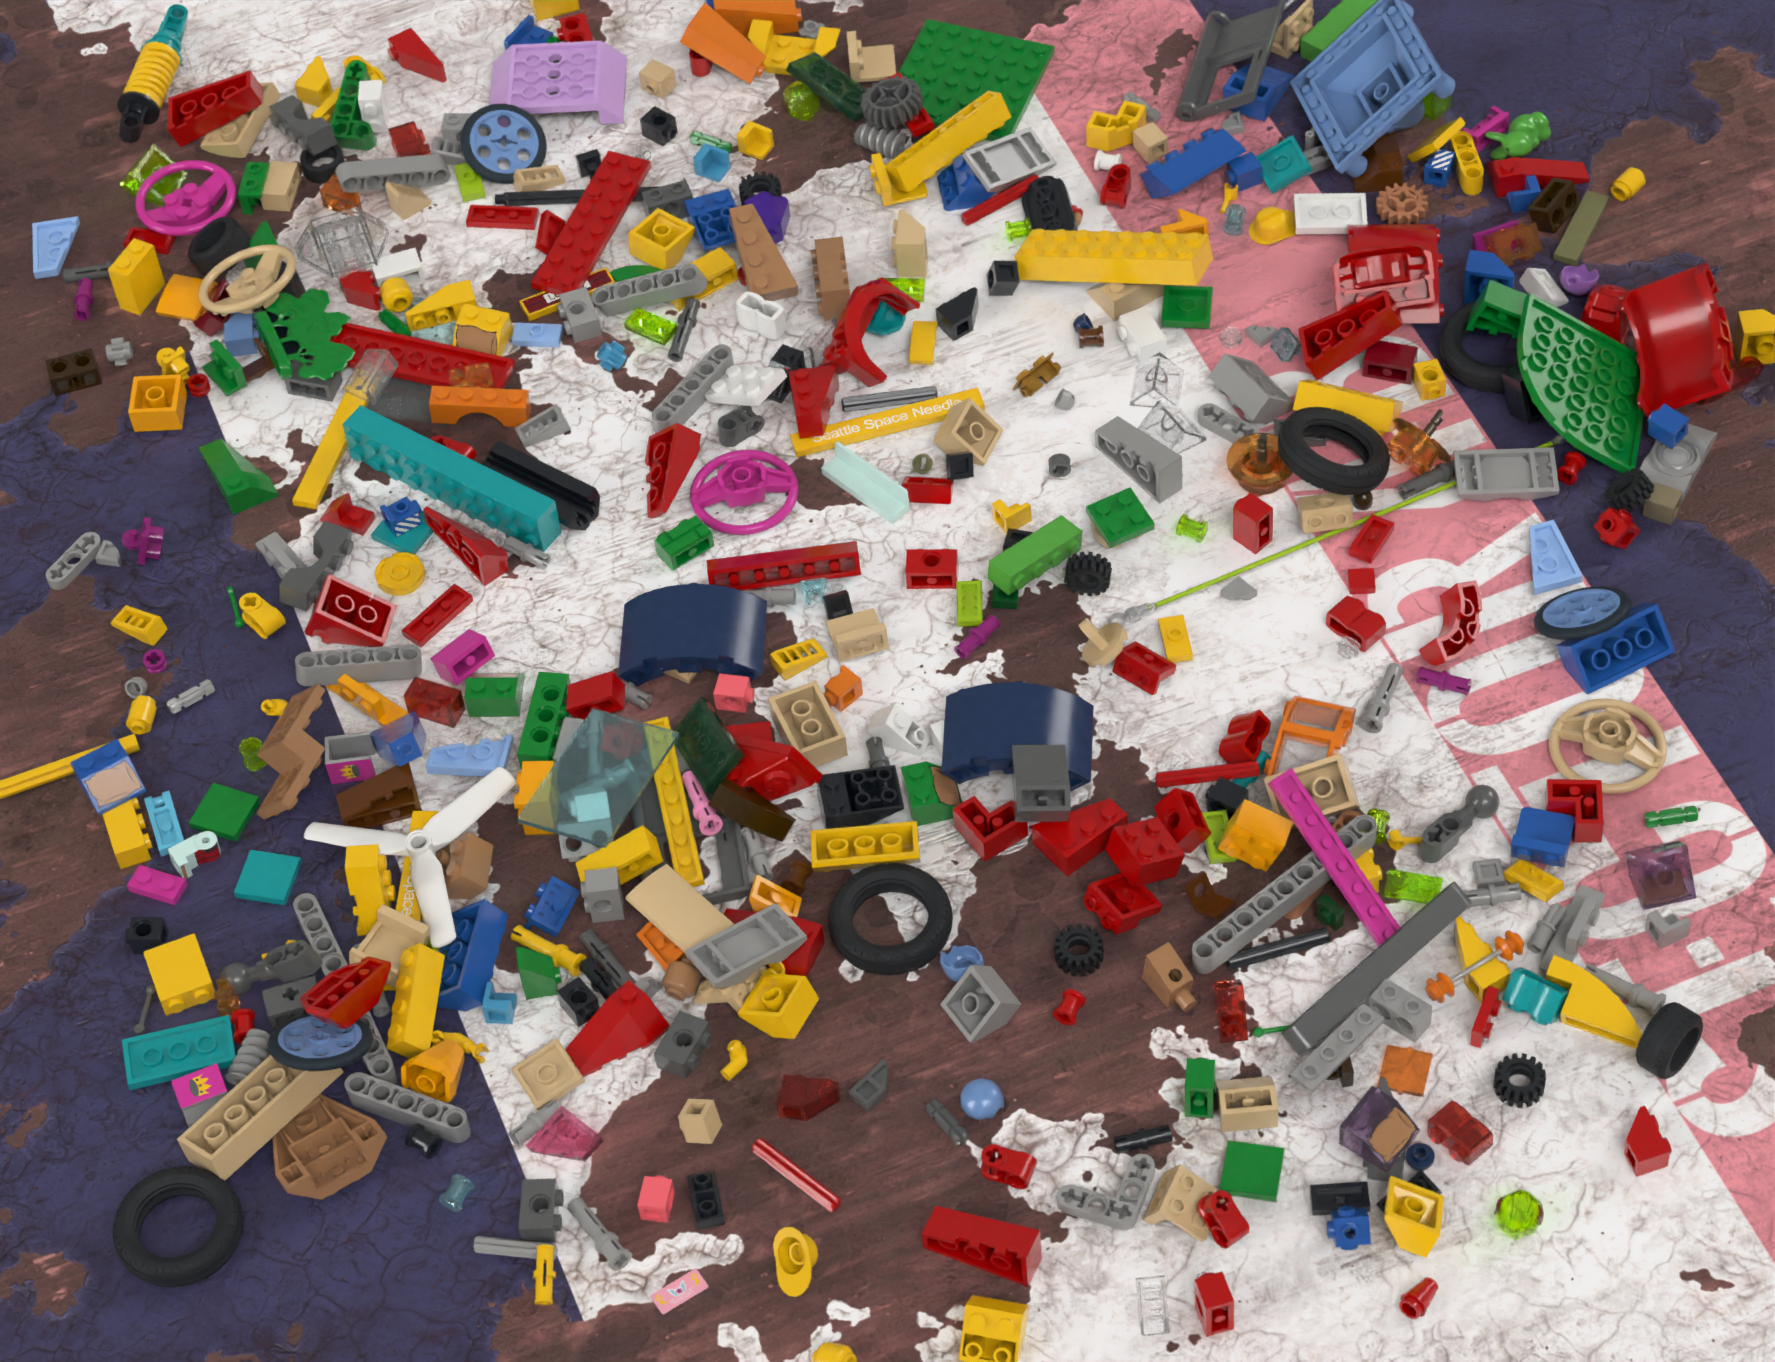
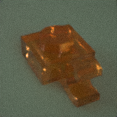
[449,363,493,388]

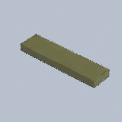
[1553,190,1609,266]

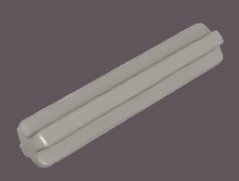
[473,1236,558,1260]

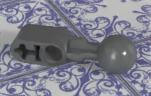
[1418,785,1500,863]
[220,940,322,996]

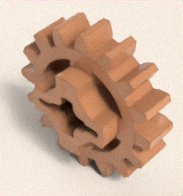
[1376,183,1428,224]

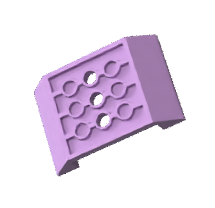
[489,41,627,127]

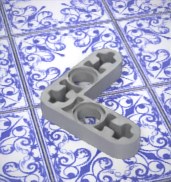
[1057,1154,1155,1230]

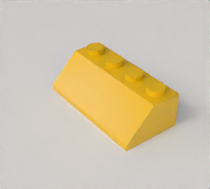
[1293,379,1404,436]
[810,821,921,872]

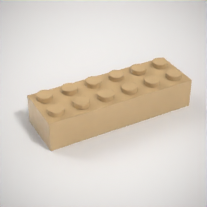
[177,1035,343,1180]

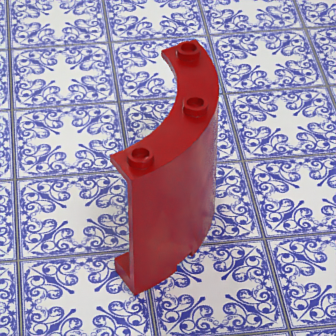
[1348,224,1444,324]
[1621,262,1734,418]

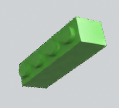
[1300,0,1378,62]
[987,515,1083,595]

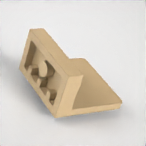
[1271,0,1314,59]
[847,31,896,83]
[826,608,889,662]
[693,966,766,1013]
[1143,1164,1224,1242]

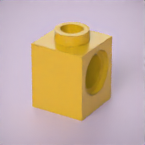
[1413,359,1446,401]

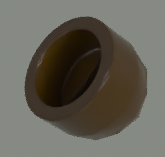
[1352,491,1373,510]

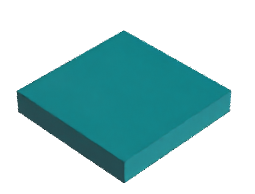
[1256,135,1313,194]
[371,511,434,555]
[234,850,302,905]

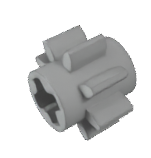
[106,337,133,367]

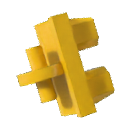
[156,346,190,385]

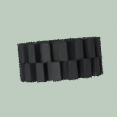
[739,171,782,206]
[1604,468,1654,513]
[1064,552,1112,596]
[1054,924,1104,977]
[1494,1053,1546,1108]

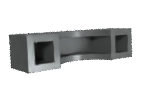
[269,95,337,156]
[279,521,354,611]

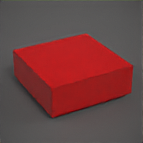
[1348,568,1376,594]

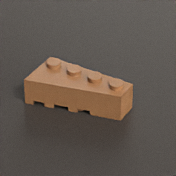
[729,203,798,301]
[811,236,850,325]

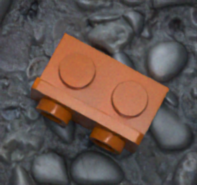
[636,921,687,971]

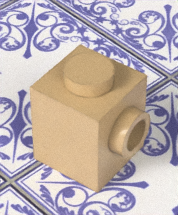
[639,59,677,99]
[1133,122,1168,164]
[678,1099,722,1144]

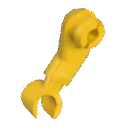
[431,1030,489,1064]

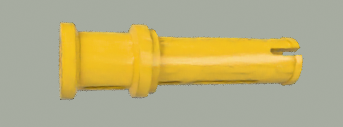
[511,925,587,977]

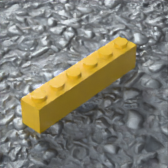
[884,91,1011,192]

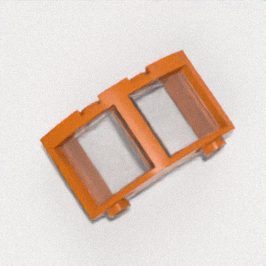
[1264,695,1356,777]

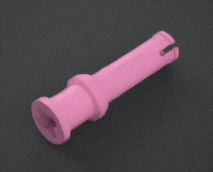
[681,771,723,836]

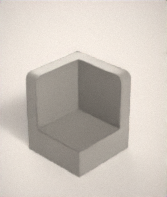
[1645,910,1691,949]

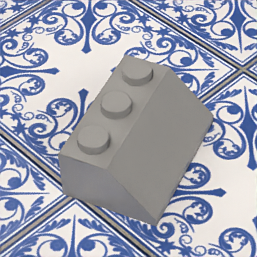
[1208,353,1294,424]

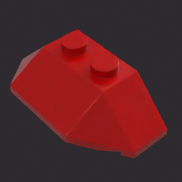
[300,956,391,1029]

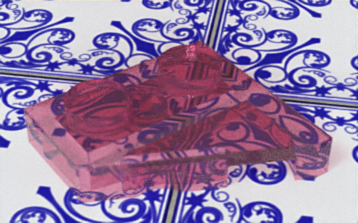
[526,1106,604,1162]

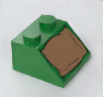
[464,673,525,717]
[901,761,963,826]

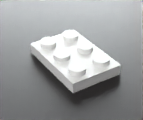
[1294,193,1367,234]
[705,365,787,407]

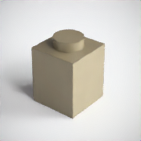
[1643,482,1683,525]

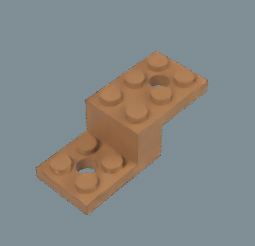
[256,684,325,820]

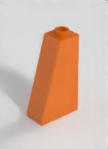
[713,0,802,39]
[680,3,766,84]

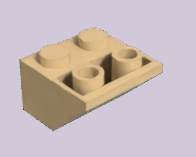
[891,210,928,278]
[1215,1076,1279,1132]

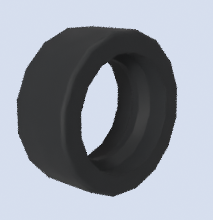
[300,144,345,184]

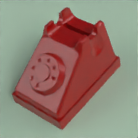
[1580,284,1631,345]
[304,574,397,647]
[724,735,823,801]

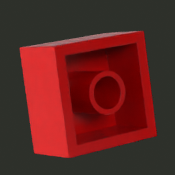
[1105,817,1185,888]

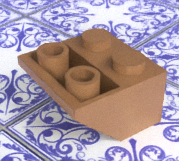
[435,832,493,899]

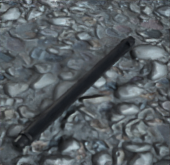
[495,186,661,206]

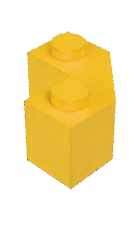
[1086,100,1146,152]

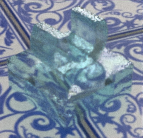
[1270,327,1302,362]
[800,578,827,605]

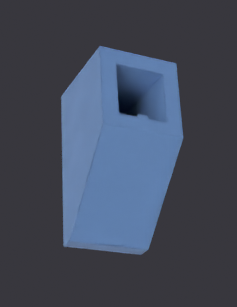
[224,309,261,357]

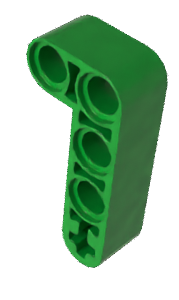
[330,60,377,151]

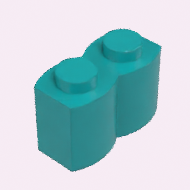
[1502,967,1569,1025]

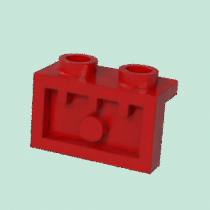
[1112,641,1177,695]

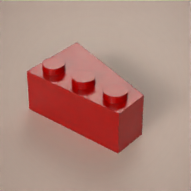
[788,364,839,439]
[1032,798,1128,877]

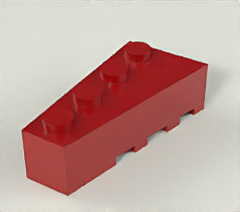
[168,70,263,147]
[1298,290,1403,381]
[922,1206,1042,1287]

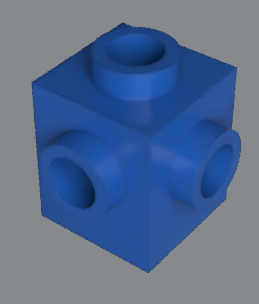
[1326,1206,1371,1250]

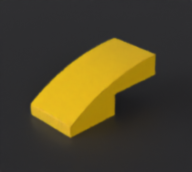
[909,321,938,365]

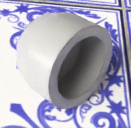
[1055,389,1075,410]
[125,676,148,699]

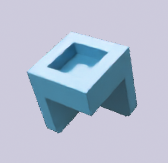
[693,143,731,182]
[482,982,517,1024]

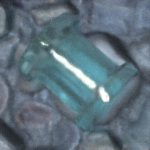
[1223,204,1246,236]
[439,1174,475,1212]

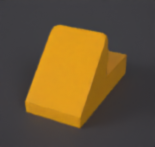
[1160,209,1208,234]
[749,875,802,917]

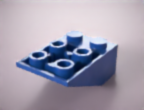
[1223,63,1295,122]
[684,188,737,251]

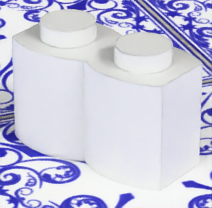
[735,292,787,340]

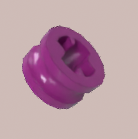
[142,649,167,674]

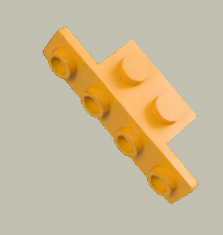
[325,673,409,726]

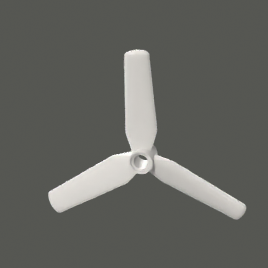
[304,767,516,948]

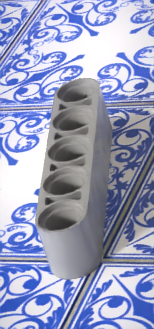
[335,154,451,193]
[591,263,708,316]
[652,344,734,433]
[295,645,422,686]
[345,1072,471,1143]

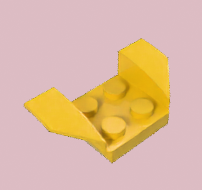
[748,19,840,77]

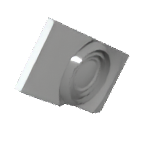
[962,127,1056,192]
[1640,424,1717,504]
[1453,447,1559,502]
[685,903,807,988]

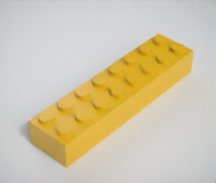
[1014,229,1213,286]

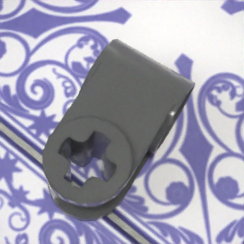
[718,405,765,447]

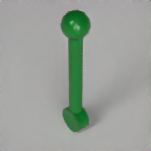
[227,586,245,628]
[1253,1025,1289,1038]

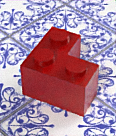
[1545,779,1604,843]
[953,796,1028,862]

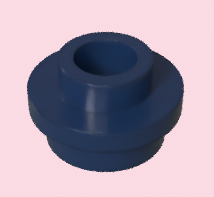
[1406,1143,1435,1171]

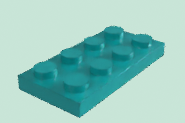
[122,1015,237,1090]

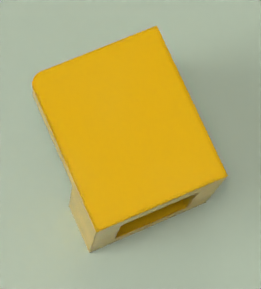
[737,121,774,160]
[992,499,1032,534]

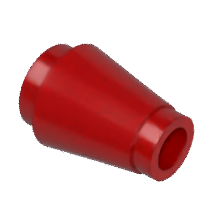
[1399,1277,1438,1319]

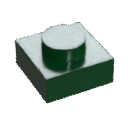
[992,584,1019,609]
[1316,894,1344,931]

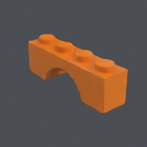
[429,386,531,427]

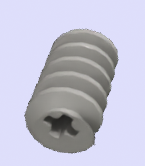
[854,121,906,159]
[224,1029,270,1086]

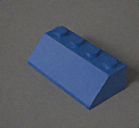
[1140,128,1246,199]
[1556,603,1675,694]
[437,899,508,1012]

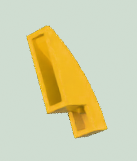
[1546,955,1642,1049]

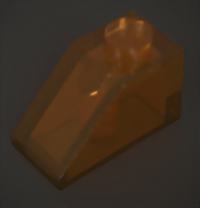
[320,173,364,221]

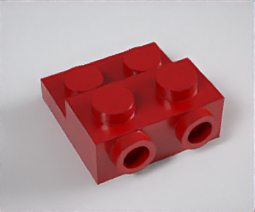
[1084,873,1163,935]

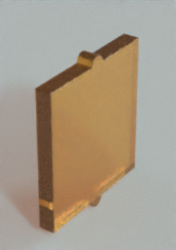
[1377,1045,1433,1097]

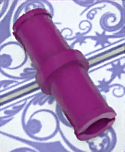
[74,278,93,321]
[954,614,1001,660]
[1416,666,1472,696]

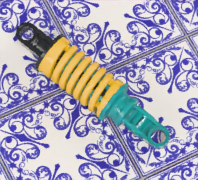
[117,4,188,143]

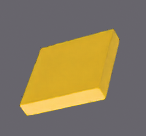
[1407,117,1465,162]

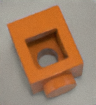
[823,665,863,712]

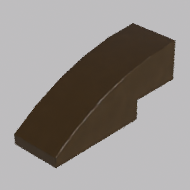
[708,778,796,842]

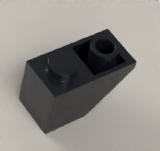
[936,287,979,341]

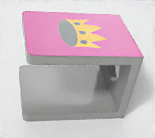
[325,732,376,784]
[172,1063,228,1127]

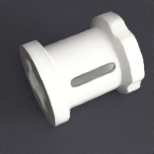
[1094,150,1122,171]

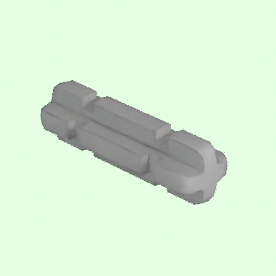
[1123,91,1161,123]
[166,679,215,714]

